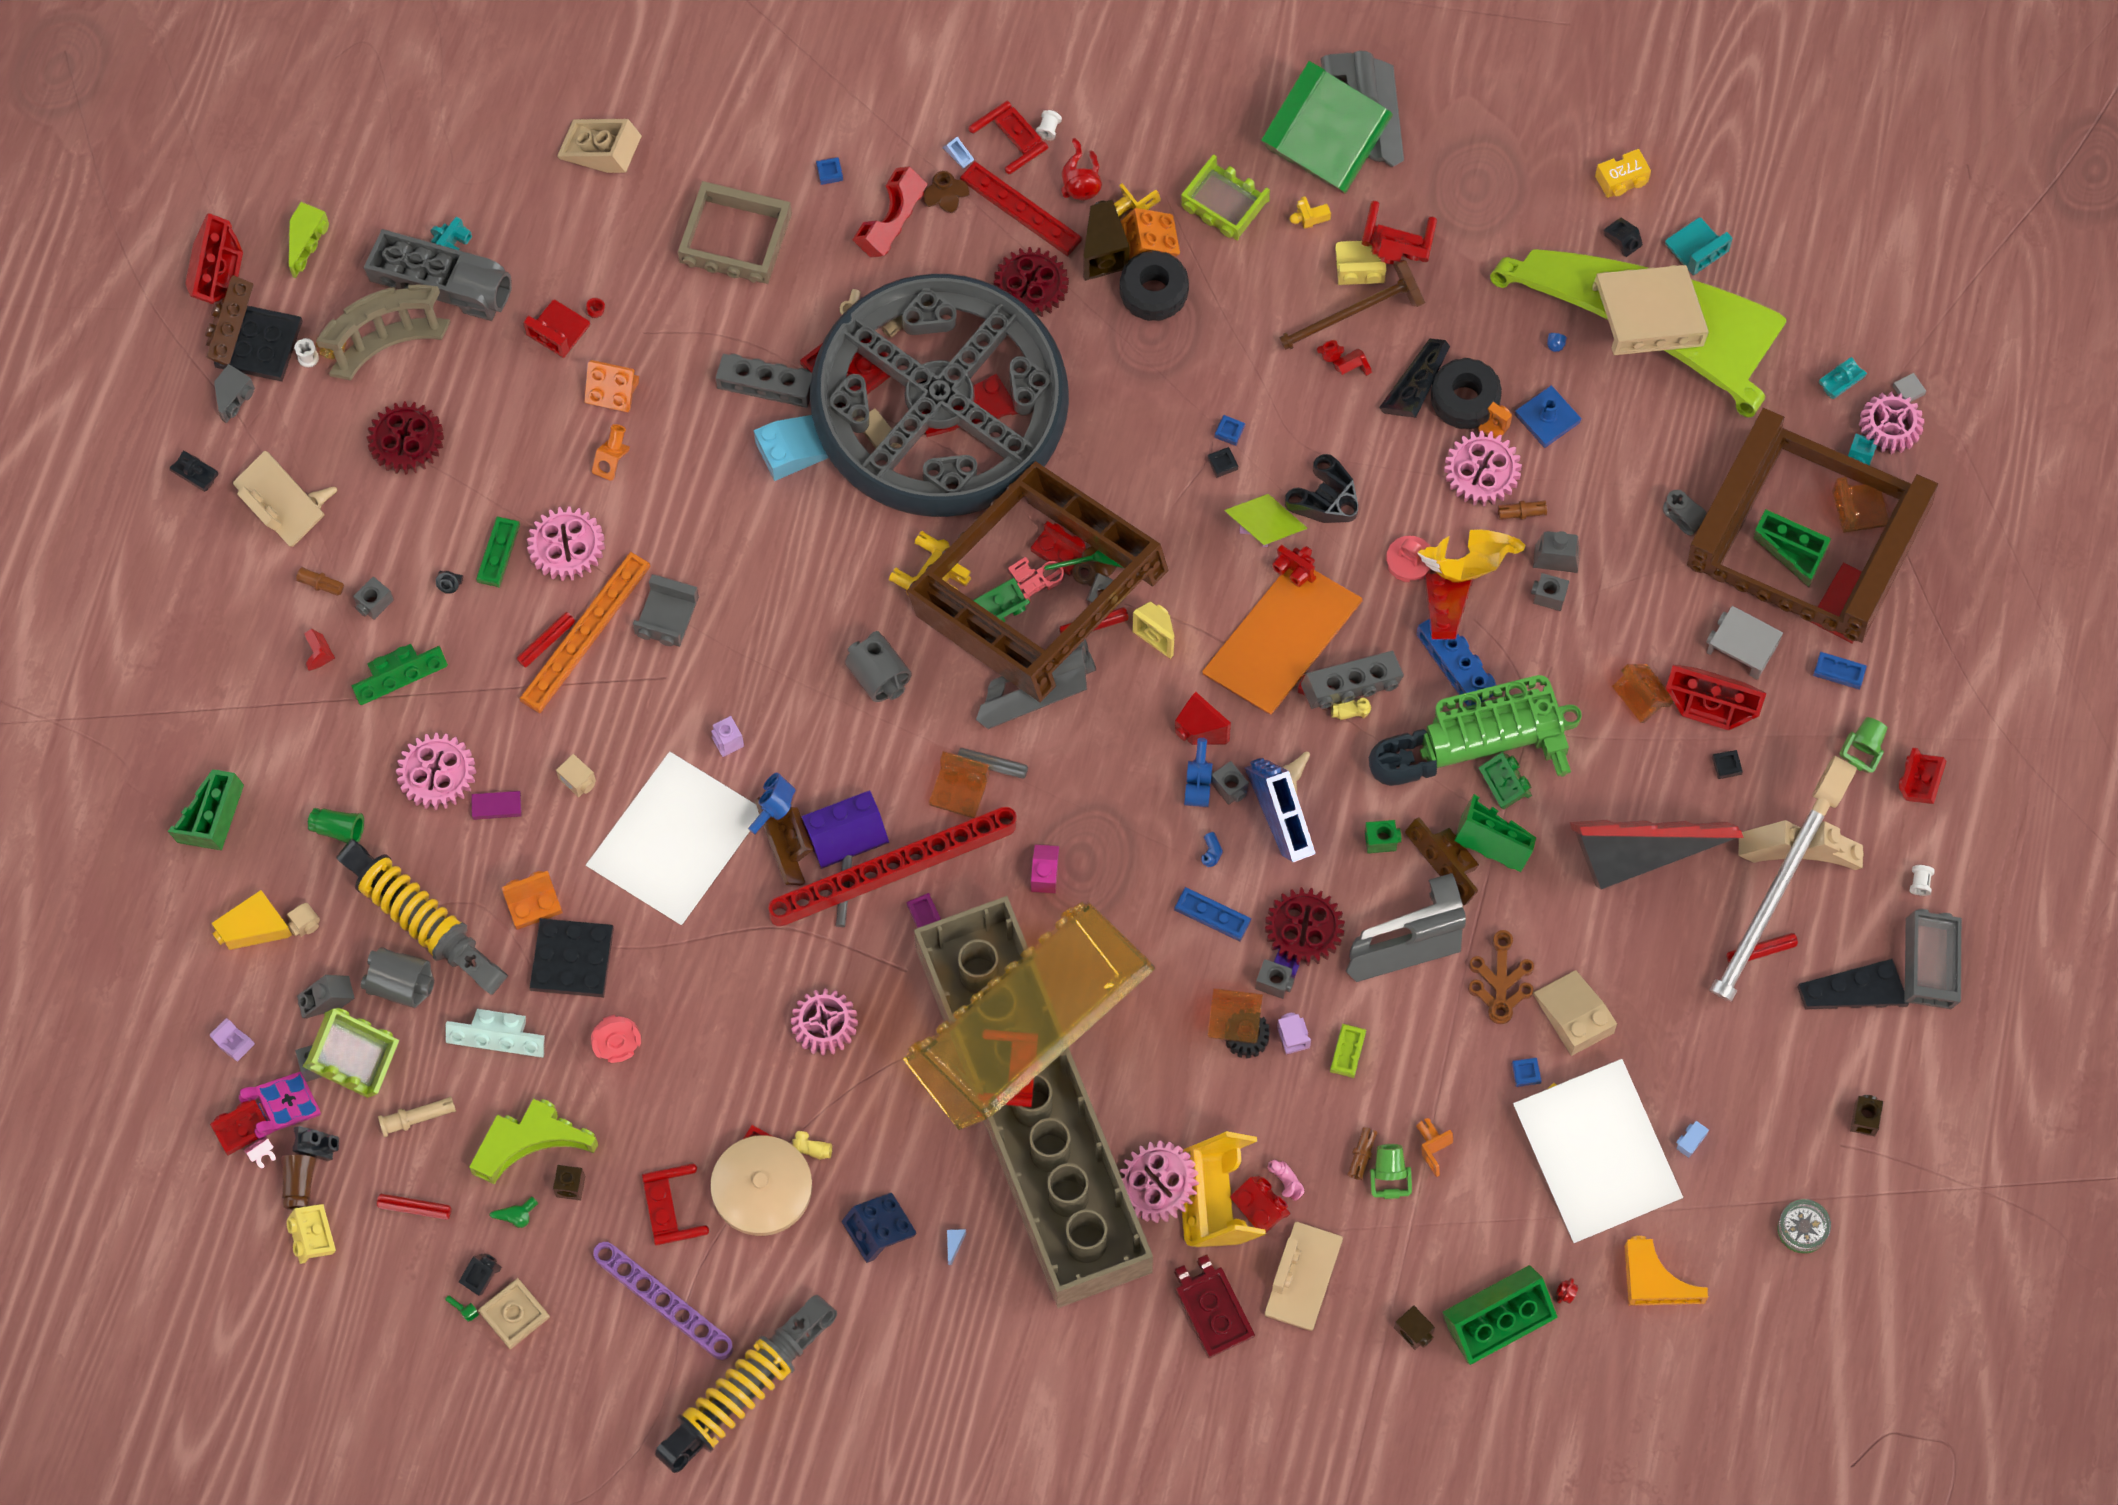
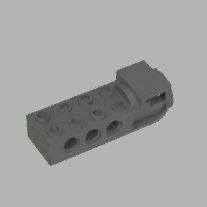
[364,229,512,321]

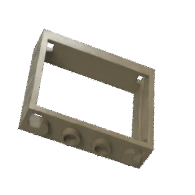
[678,181,792,284]

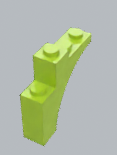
[469,1099,598,1185]

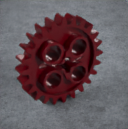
[994,247,1069,317]
[367,401,444,475]
[1265,887,1345,966]

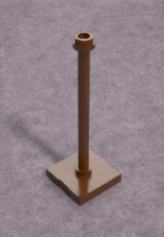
[1279,260,1425,350]

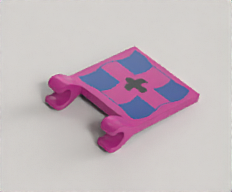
[238,1071,321,1138]

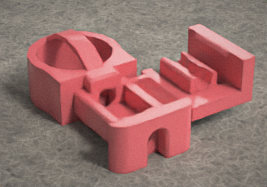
[1008,557,1064,602]

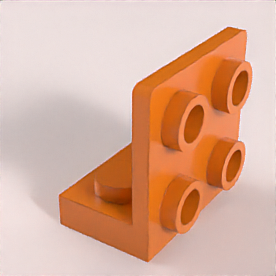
[1121,208,1180,260]
[502,871,563,930]

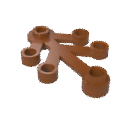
[1469,930,1534,1024]

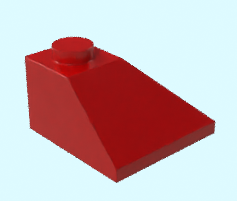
[1175,692,1231,745]

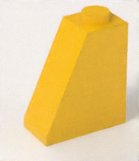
[212,890,292,950]

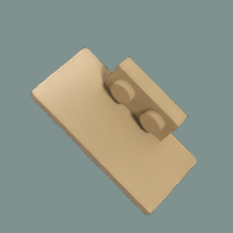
[233,451,325,547]
[1265,1222,1343,1331]

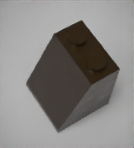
[1083,200,1129,281]

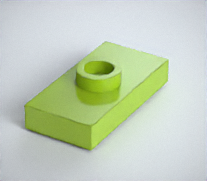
[1330,1024,1366,1078]

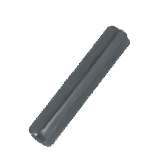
[957,748,1028,779]

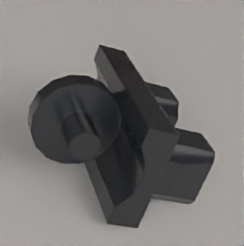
[170,450,219,492]
[292,1126,339,1161]

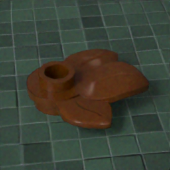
[924,171,970,213]
[1073,546,1117,592]

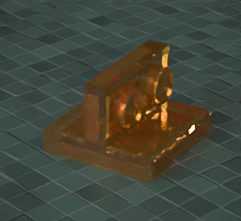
[1612,664,1674,723]

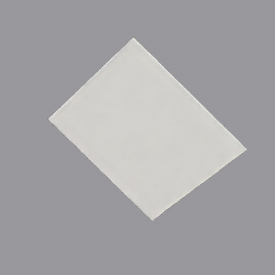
[586,751,759,925]
[1513,1059,1683,1243]

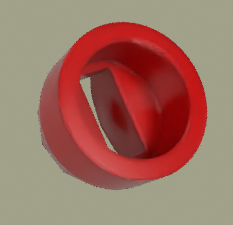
[586,298,605,319]

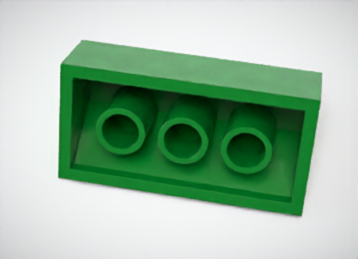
[1442,1265,1558,1365]

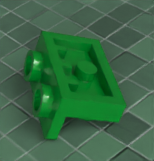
[1478,752,1532,809]

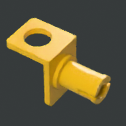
[1114,183,1161,216]

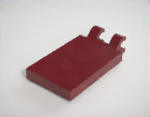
[1174,1254,1255,1359]

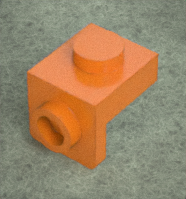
[1478,402,1512,439]

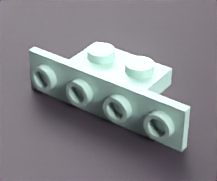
[446,1009,544,1057]

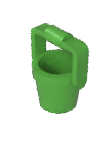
[1840,717,1888,773]
[1370,1144,1412,1199]

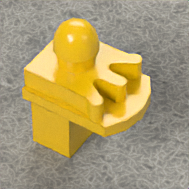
[1289,196,1331,229]

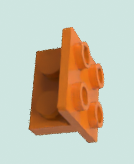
[584,360,639,412]

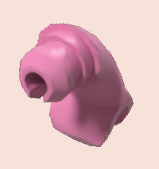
[1268,1160,1304,1201]

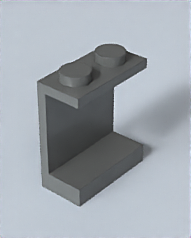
[633,574,699,647]

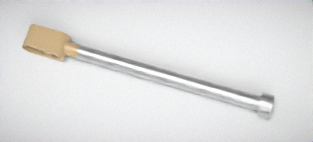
[1710,755,1857,1002]

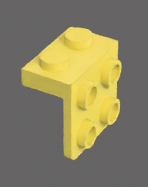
[1335,241,1386,285]

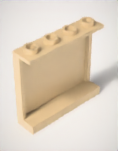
[1592,265,1709,355]

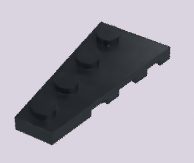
[1379,338,1450,418]
[1797,959,1909,1010]

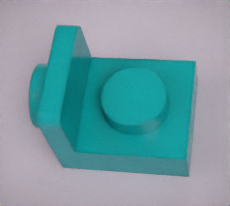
[1848,434,1877,466]

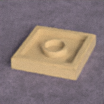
[478,1278,550,1350]

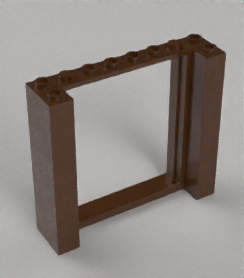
[1687,408,1939,643]
[906,461,1169,702]

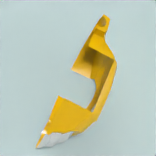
[1418,529,1526,582]

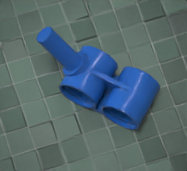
[1184,738,1213,808]
[748,772,796,835]

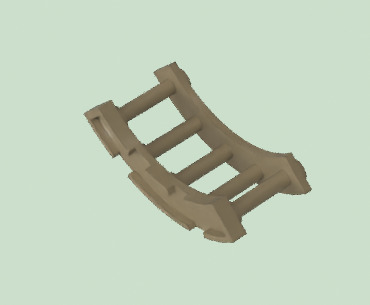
[316,285,451,381]

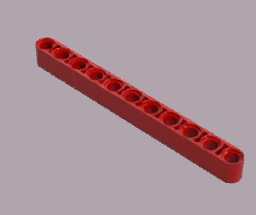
[768,807,1017,927]

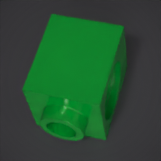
[1364,820,1401,854]

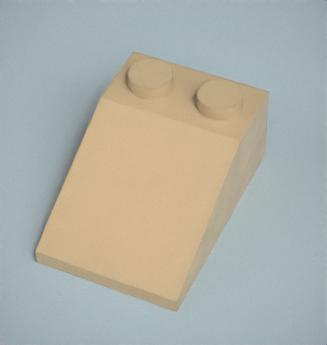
[557,119,642,173]
[1533,970,1617,1056]

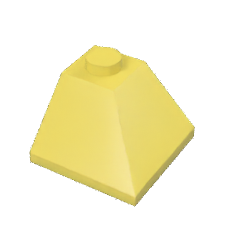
[1133,602,1174,659]

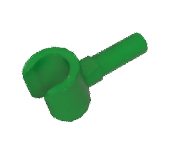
[445,1296,479,1322]

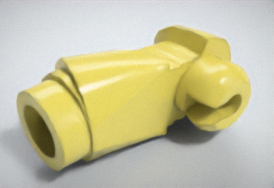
[1331,698,1371,720]
[792,1131,832,1160]

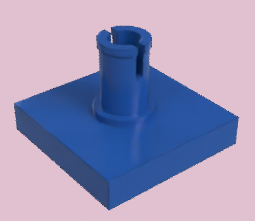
[1515,385,1582,448]

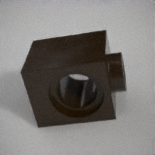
[1850,1095,1884,1137]
[553,1165,585,1201]
[1394,1305,1435,1350]

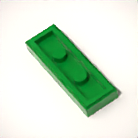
[476,516,520,588]

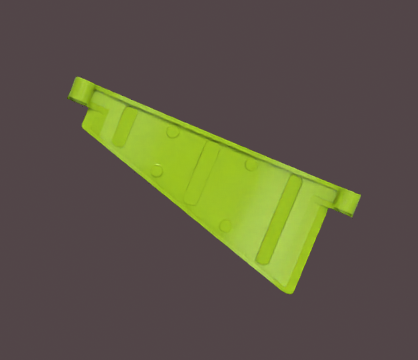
[1490,249,1786,418]

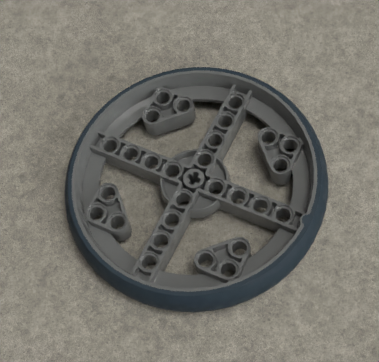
[810,274,1069,517]

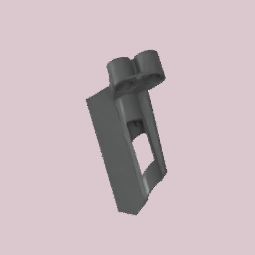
[1321,51,1404,167]
[976,639,1096,729]
[1346,873,1466,982]

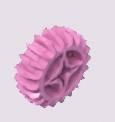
[1859,391,1924,454]
[791,988,858,1056]

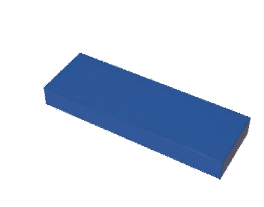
[1174,887,1251,942]

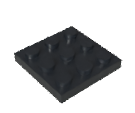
[214,306,303,382]
[530,918,614,998]

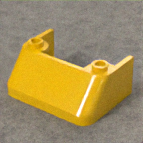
[1182,1131,1266,1247]

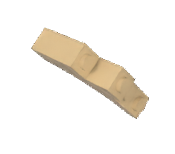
[1739,820,1864,870]

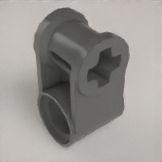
[1663,490,1707,536]

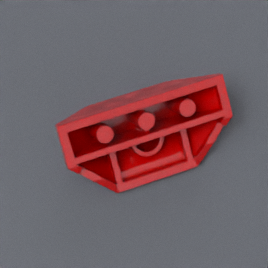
[185,213,243,304]
[1666,665,1767,730]

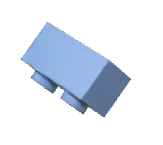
[1676,1121,1709,1158]

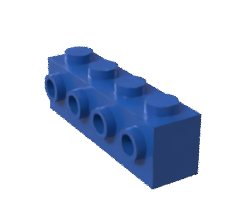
[1416,619,1496,706]

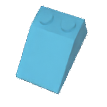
[753,415,829,481]

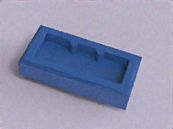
[1813,652,1867,690]

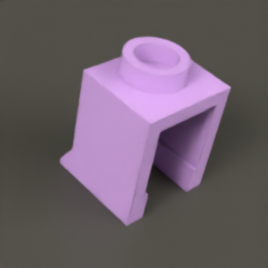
[711,716,744,757]
[1277,1013,1311,1055]

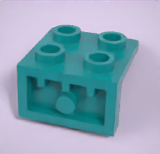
[1665,217,1733,276]

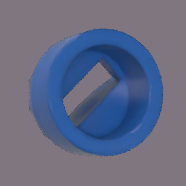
[1547,333,1567,352]

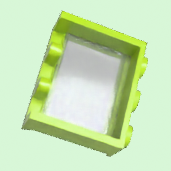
[1181,154,1270,241]
[302,1008,399,1098]

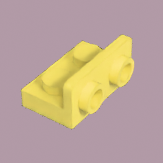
[287,1204,336,1264]

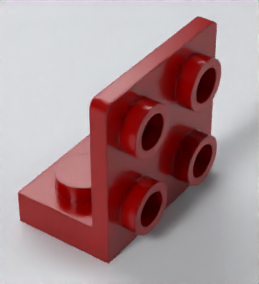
[523,299,591,358]

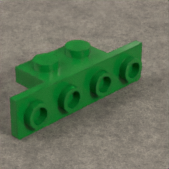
[351,644,448,705]

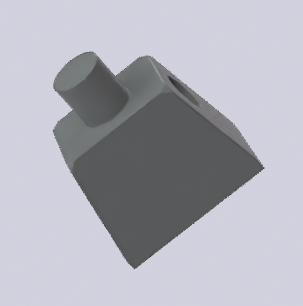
[1533,531,1580,573]

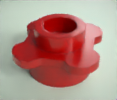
[1317,340,1344,362]
[1556,1278,1578,1304]

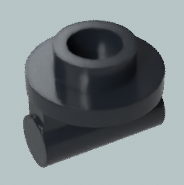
[436,571,463,594]

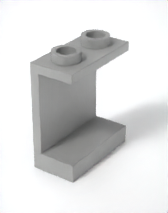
[1706,606,1783,680]

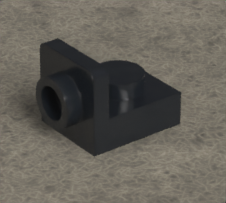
[1604,217,1643,257]
[459,1253,502,1296]

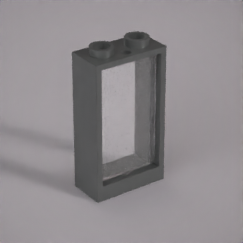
[1904,909,1962,1009]

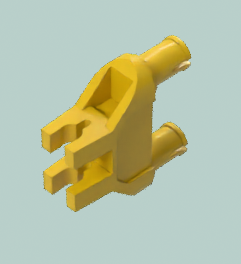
[889,531,971,595]

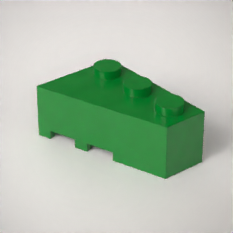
[1753,509,1831,588]
[167,769,244,851]
[1455,794,1536,872]

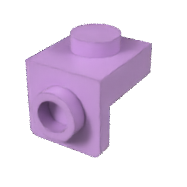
[210,1018,255,1062]

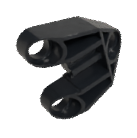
[1285,454,1358,523]

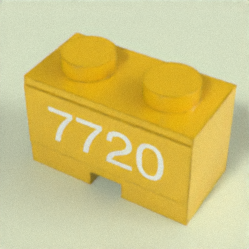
[1595,149,1651,198]

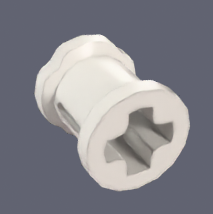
[1036,110,1062,141]
[294,338,319,368]
[1909,865,1934,896]

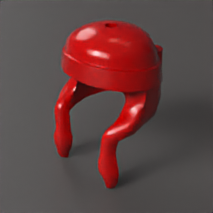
[1061,138,1102,201]

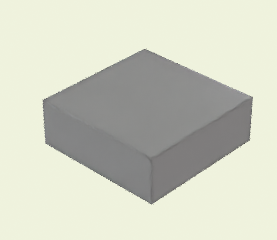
[1893,373,1926,402]

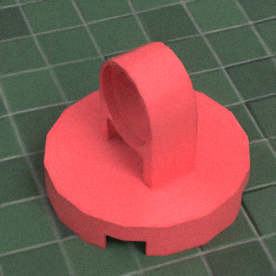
[1386,536,1431,582]
[591,1014,641,1063]

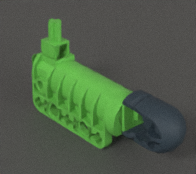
[1368,675,1582,786]

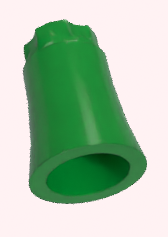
[308,808,364,844]

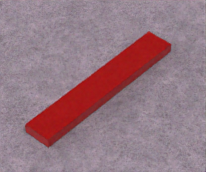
[960,161,1082,257]

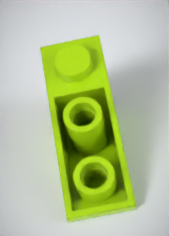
[289,202,329,278]

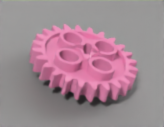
[1444,431,1522,506]
[527,506,605,581]
[396,733,476,810]
[1120,1141,1199,1223]

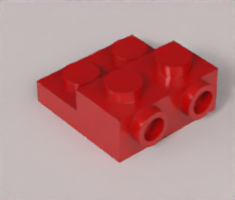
[1371,234,1427,265]

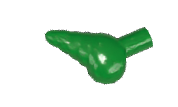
[489,1197,538,1228]

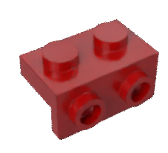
[1899,748,1947,804]
[210,1100,266,1156]
[1230,1176,1291,1233]

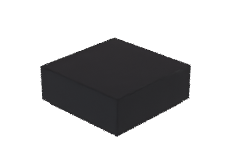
[1207,447,1239,478]
[1712,750,1743,779]

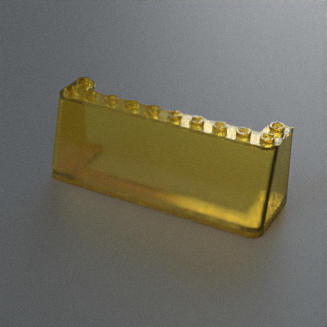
[903,901,1155,1130]

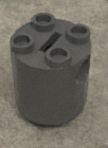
[845,631,912,702]
[361,947,434,1008]

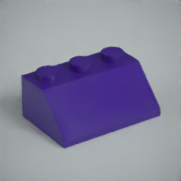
[802,790,889,869]

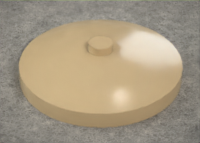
[711,1136,812,1236]

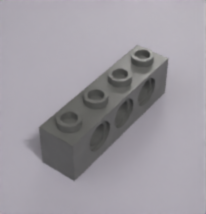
[716,354,812,408]
[1301,651,1404,709]

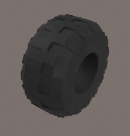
[1119,251,1189,321]
[1431,358,1502,429]

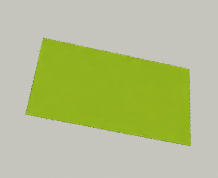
[1224,494,1308,545]

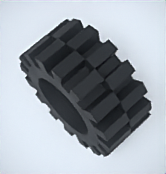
[1224,1010,1270,1059]

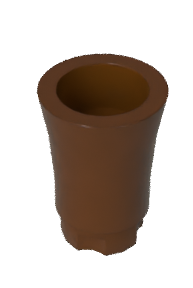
[281,1155,317,1210]

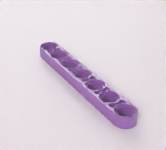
[593,1242,733,1360]

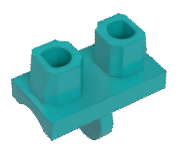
[431,216,472,251]
[1819,357,1867,399]

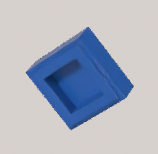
[816,157,843,185]
[1214,415,1245,446]
[1512,1058,1541,1087]

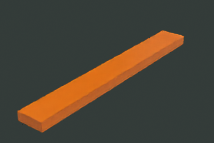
[519,552,651,714]

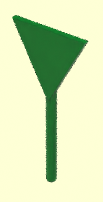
[1044,551,1125,570]

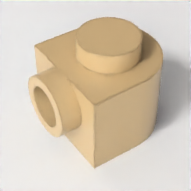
[287,903,320,937]

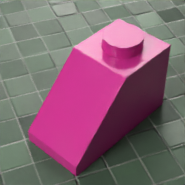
[1031,845,1059,893]

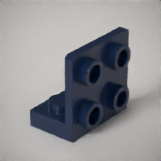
[841,1193,917,1263]

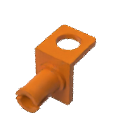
[592,424,630,481]
[1416,1118,1453,1177]

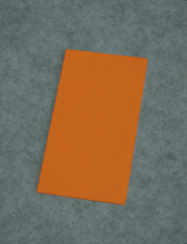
[1202,568,1363,715]

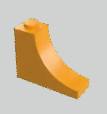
[1625,1236,1708,1306]

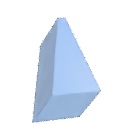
[942,137,974,168]
[947,1229,966,1265]

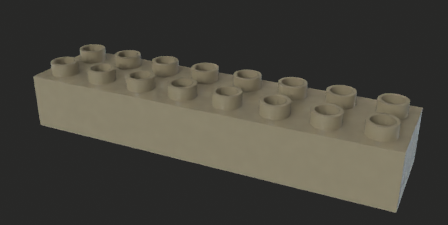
[914,896,1153,1309]

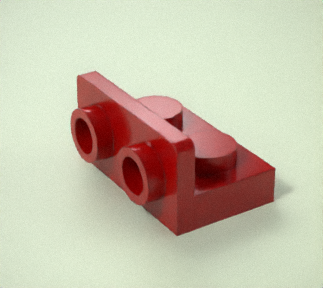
[1031,521,1086,576]

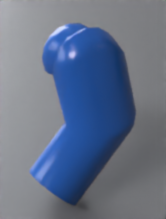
[1201,832,1223,867]

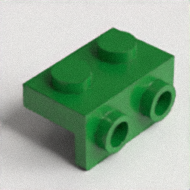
[973,578,1030,622]

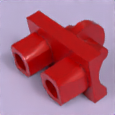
[1272,544,1316,587]

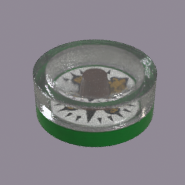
[1777,1199,1831,1254]

